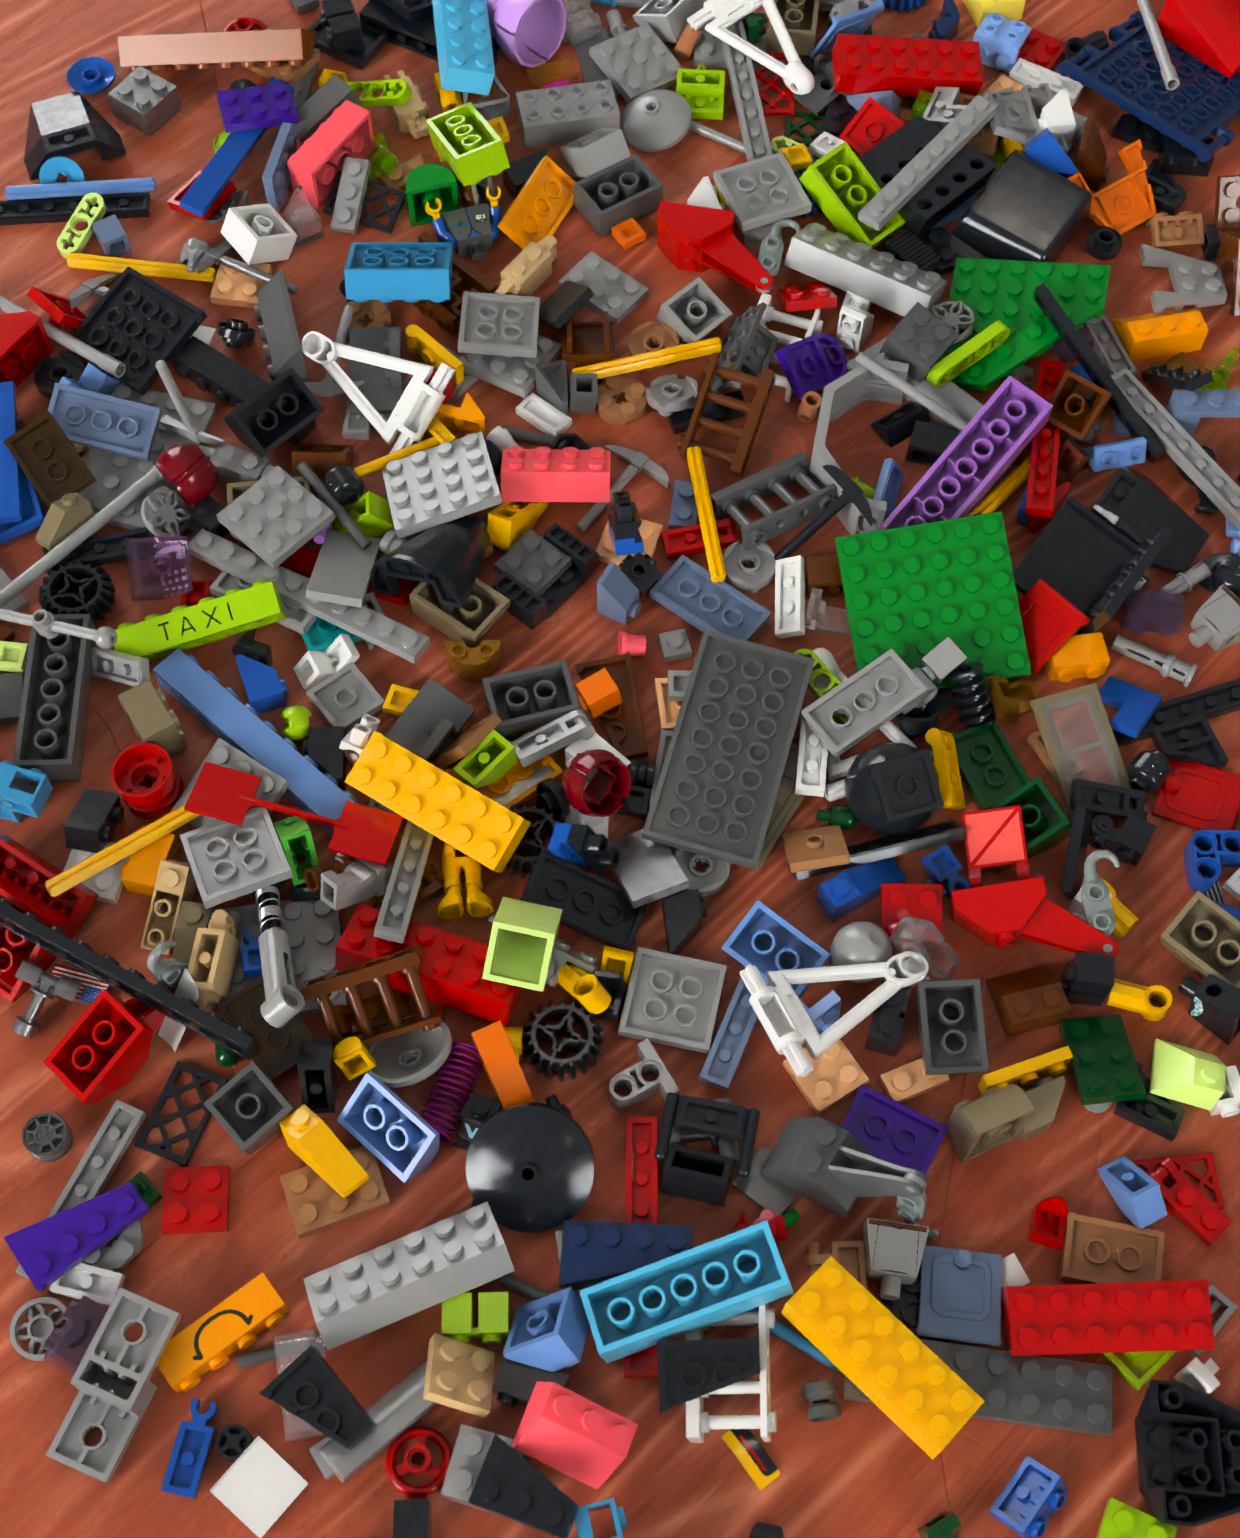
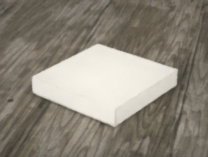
[209,1436,309,1538]

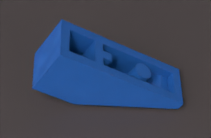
[816,857,907,922]

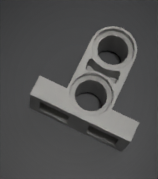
[609,1038,680,1110]

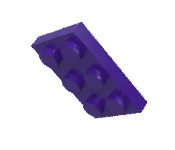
[216,82,299,133]
[841,1084,948,1175]

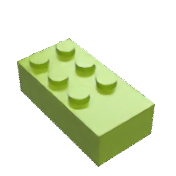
[425,102,510,186]
[799,141,905,249]

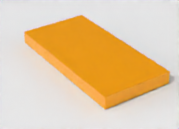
[497,155,576,249]

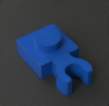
[920,844,971,899]
[240,927,264,978]

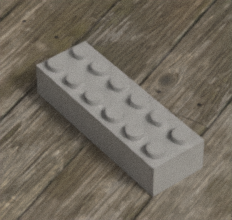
[784,223,947,317]
[303,1202,515,1350]

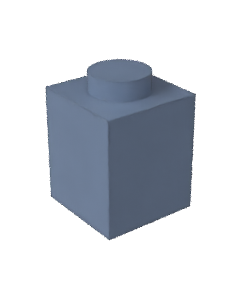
[92,214,132,257]

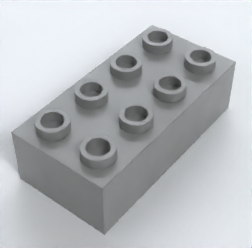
[516,79,620,149]

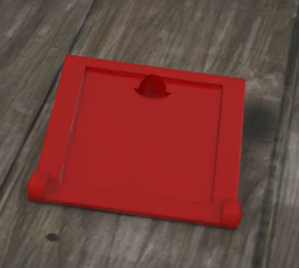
[1018,579,1090,675]
[1152,760,1240,830]

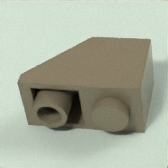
[1017,1076,1066,1142]

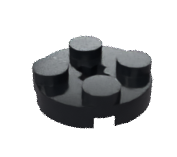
[34,352,85,399]

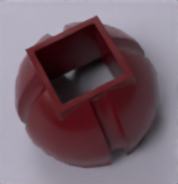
[154,443,217,507]
[560,749,632,817]

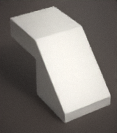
[293,634,360,691]

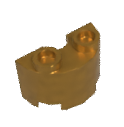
[445,640,503,682]
[985,676,1039,723]

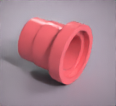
[617,631,646,657]

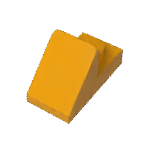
[435,392,486,437]

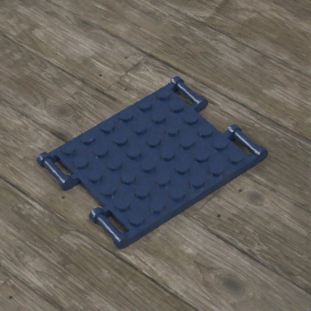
[1057,11,1240,162]

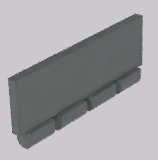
[572,27,621,98]

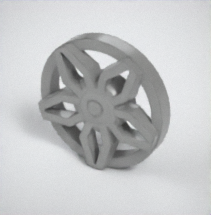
[930,300,975,344]
[141,489,191,540]
[9,1297,74,1361]

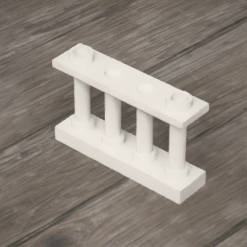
[731,293,823,403]
[686,1303,777,1443]

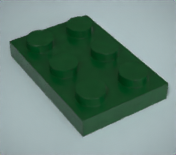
[953,720,1031,810]
[1059,1014,1146,1105]

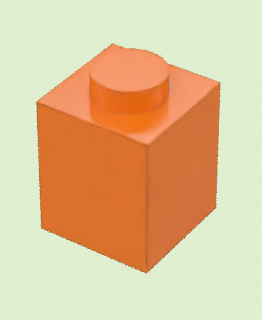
[575,668,623,719]

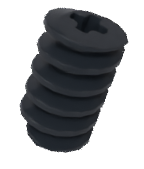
[948,662,996,726]

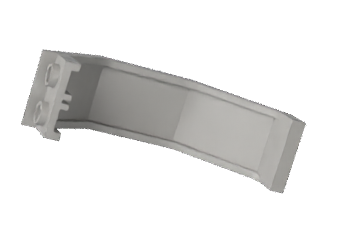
[809,352,909,535]

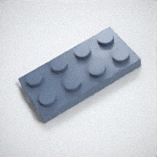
[47,382,162,462]
[649,555,771,641]

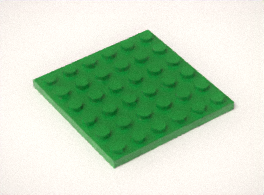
[835,511,1032,690]

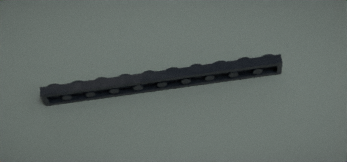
[0,898,255,1061]

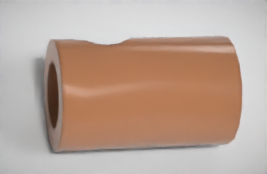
[673,24,702,59]
[796,391,822,424]

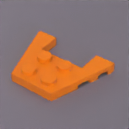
[1067,139,1157,235]

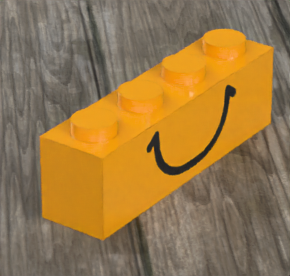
[157,1272,289,1393]

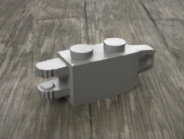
[199,443,275,486]

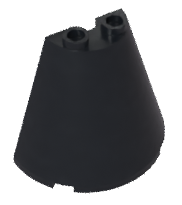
[370,516,491,609]

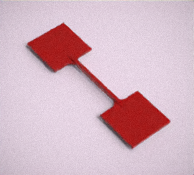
[184,762,404,866]

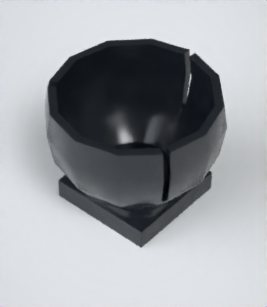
[844,743,944,835]

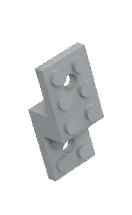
[46,1287,182,1485]

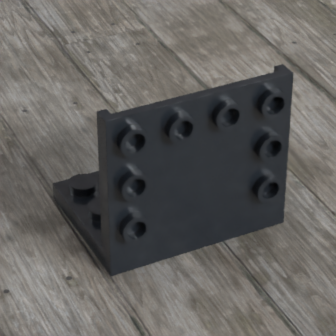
[1013,496,1175,635]

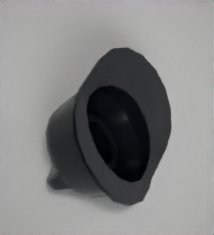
[1199,553,1240,599]
[894,689,954,740]

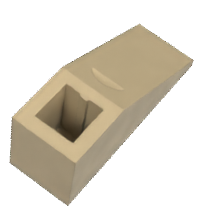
[140,859,196,955]

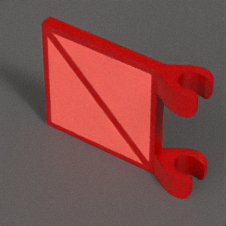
[961,805,1030,888]

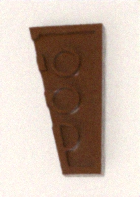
[575,653,649,761]

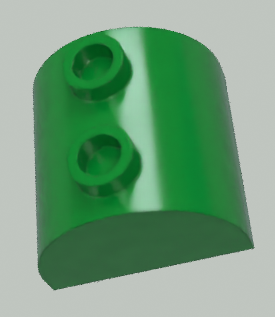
[405,164,459,227]

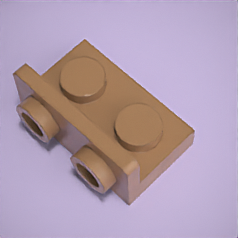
[1146,211,1204,249]

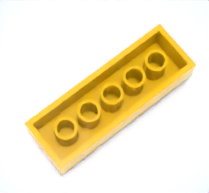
[344,731,531,874]
[781,1256,985,1460]

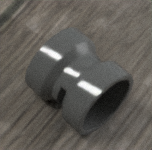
[803,1380,842,1422]

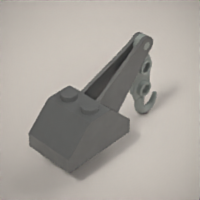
[761,1117,939,1238]

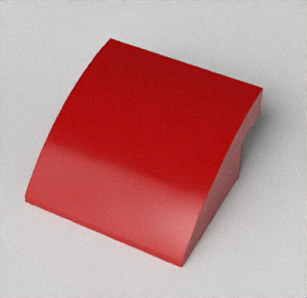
[0,835,99,1002]

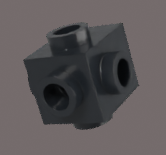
[619,553,662,598]

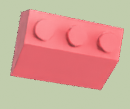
[511,1381,638,1489]

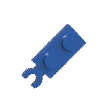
[161,1398,218,1499]

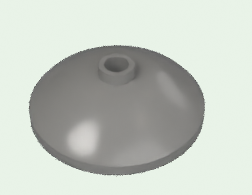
[620,89,692,152]
[365,1014,453,1088]

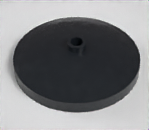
[466,1102,595,1232]

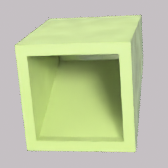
[482,897,563,992]

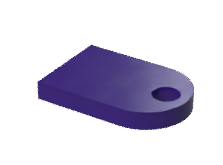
[774,333,847,400]

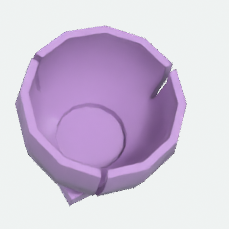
[487,0,567,68]

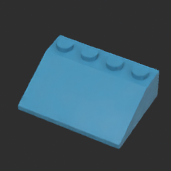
[344,242,453,303]

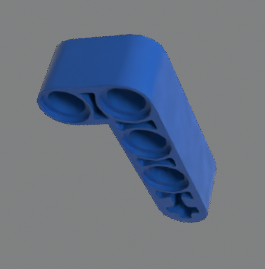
[1184,830,1240,893]

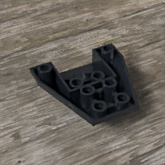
[24,91,126,181]
[1091,466,1210,574]
[1135,1380,1240,1527]

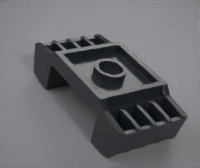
[492,523,601,630]

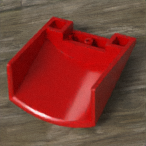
[1157,0,1240,78]

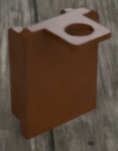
[562,311,614,384]

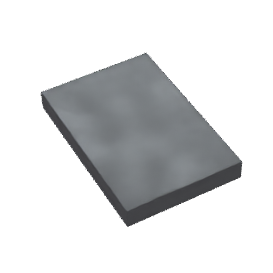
[608,829,689,909]

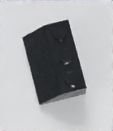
[223,367,325,458]

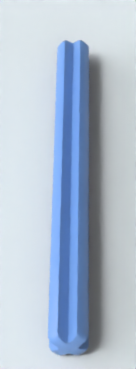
[5,177,156,200]

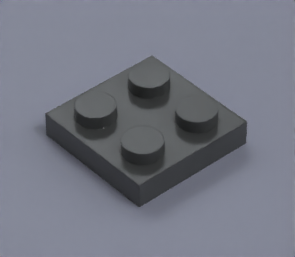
[494,529,572,596]

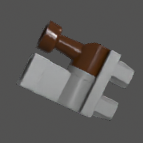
[304,853,394,911]

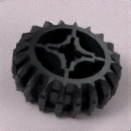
[38,559,116,625]
[505,802,565,879]
[522,997,604,1081]

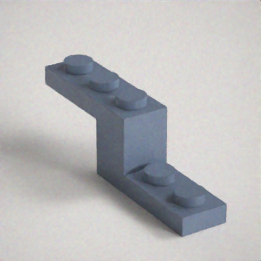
[1111,390,1240,437]

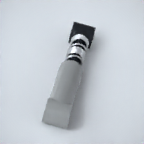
[248,879,305,1028]

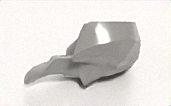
[180,237,210,273]

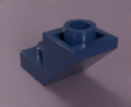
[929,0,960,40]

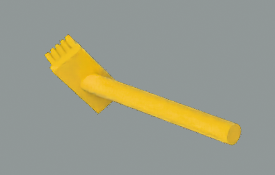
[353,416,457,477]

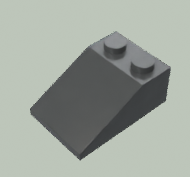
[913,979,989,1075]

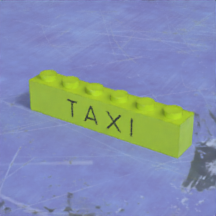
[114,580,287,662]

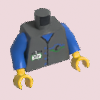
[425,186,502,262]

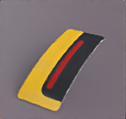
[722,1429,780,1490]

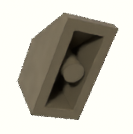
[35,492,94,551]
[173,901,214,964]

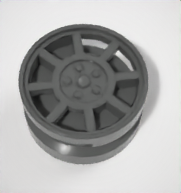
[22,1112,73,1162]

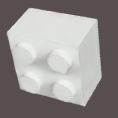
[221,203,298,265]

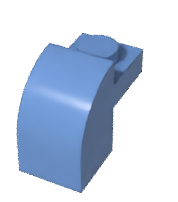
[59,363,121,396]

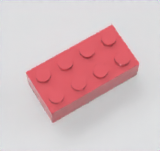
[287,100,375,209]
[501,446,610,503]

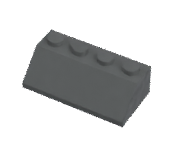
[254,271,309,382]

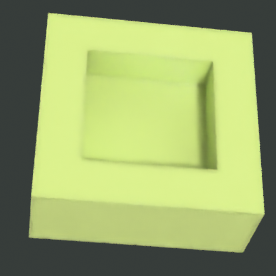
[0,641,29,673]

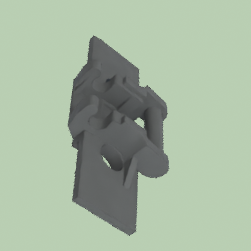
[792,33,871,116]

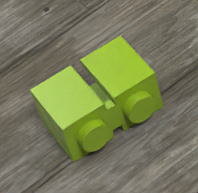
[441,1292,510,1345]

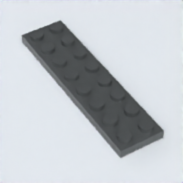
[842,1339,1112,1437]

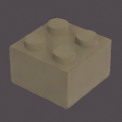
[117,680,186,758]

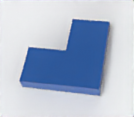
[1099,676,1162,739]

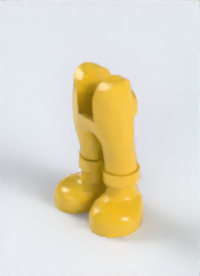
[437,842,494,921]

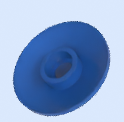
[67,57,115,94]

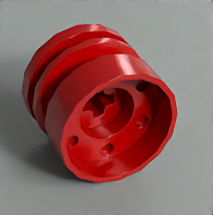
[111,742,185,820]

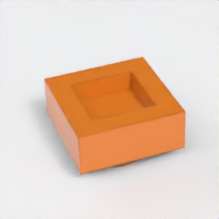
[611,217,646,250]

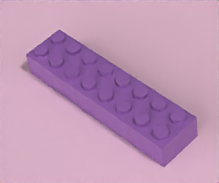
[877,375,1053,531]

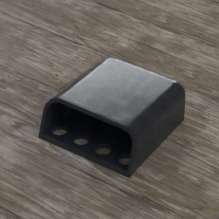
[859,116,998,237]
[951,149,1092,262]

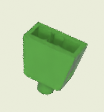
[273,816,320,886]

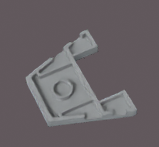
[984,83,1069,154]
[1139,244,1228,313]

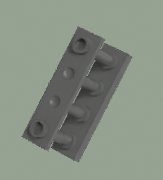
[710,452,838,551]

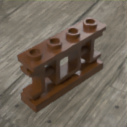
[407,231,497,336]

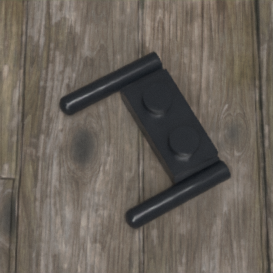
[654,1092,761,1178]

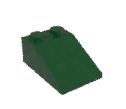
[990,776,1072,873]

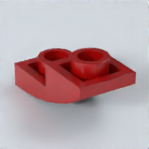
[1026,481,1071,535]

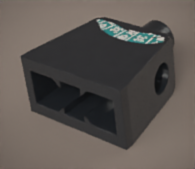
[1178,974,1240,1045]

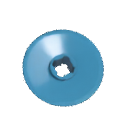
[39,157,85,198]

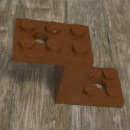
[1214,175,1240,316]

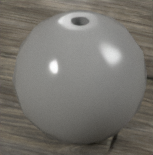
[831,921,893,984]

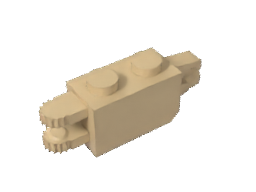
[383,70,429,139]
[495,235,557,296]
[187,909,240,1014]

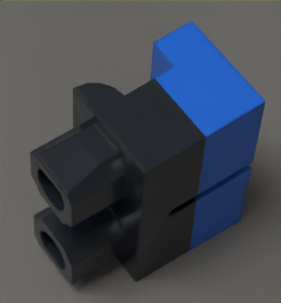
[607,491,644,556]
[548,822,620,875]

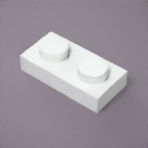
[49,1263,126,1307]

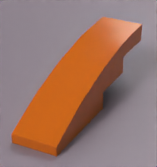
[471,1021,535,1109]

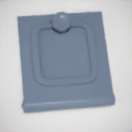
[916,1245,1002,1346]

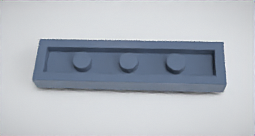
[698,978,770,1092]

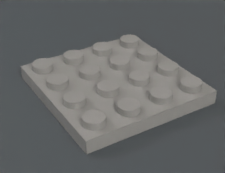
[381,431,503,539]
[219,897,348,1023]

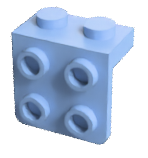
[972,13,1031,73]

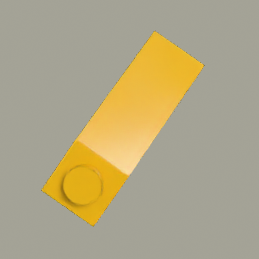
[487,501,550,550]
[279,1104,369,1198]

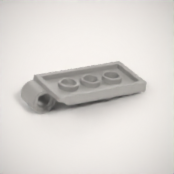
[800,648,938,758]

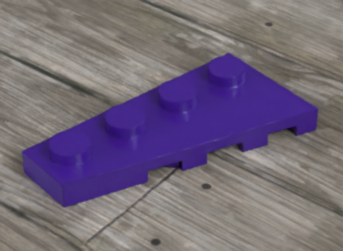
[3,1182,151,1292]

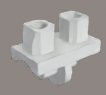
[339,714,383,764]

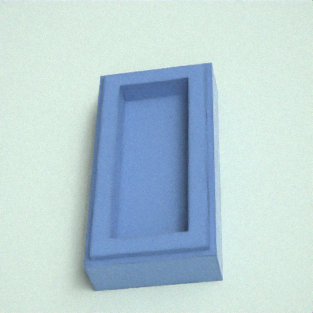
[873,458,904,518]

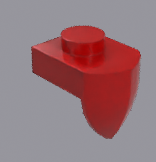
[1028,1196,1068,1251]

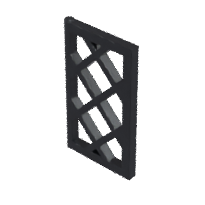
[323,170,407,235]
[135,1061,229,1167]

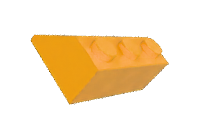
[1112,308,1209,361]

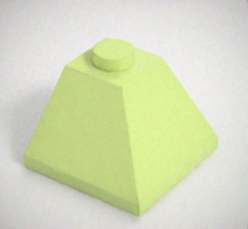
[1149,1038,1226,1110]

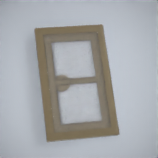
[1030,683,1133,816]

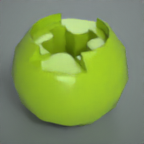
[281,705,312,741]

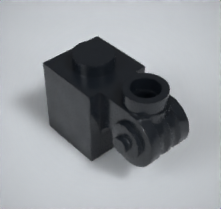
[1088,813,1157,866]

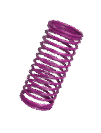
[420,1041,484,1143]

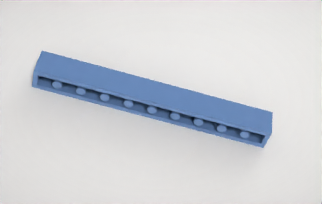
[153,648,358,836]

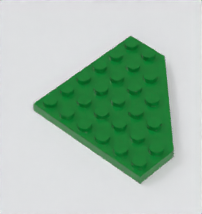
[940,257,1111,391]

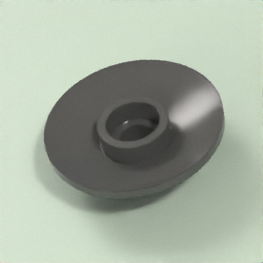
[207,190,250,223]

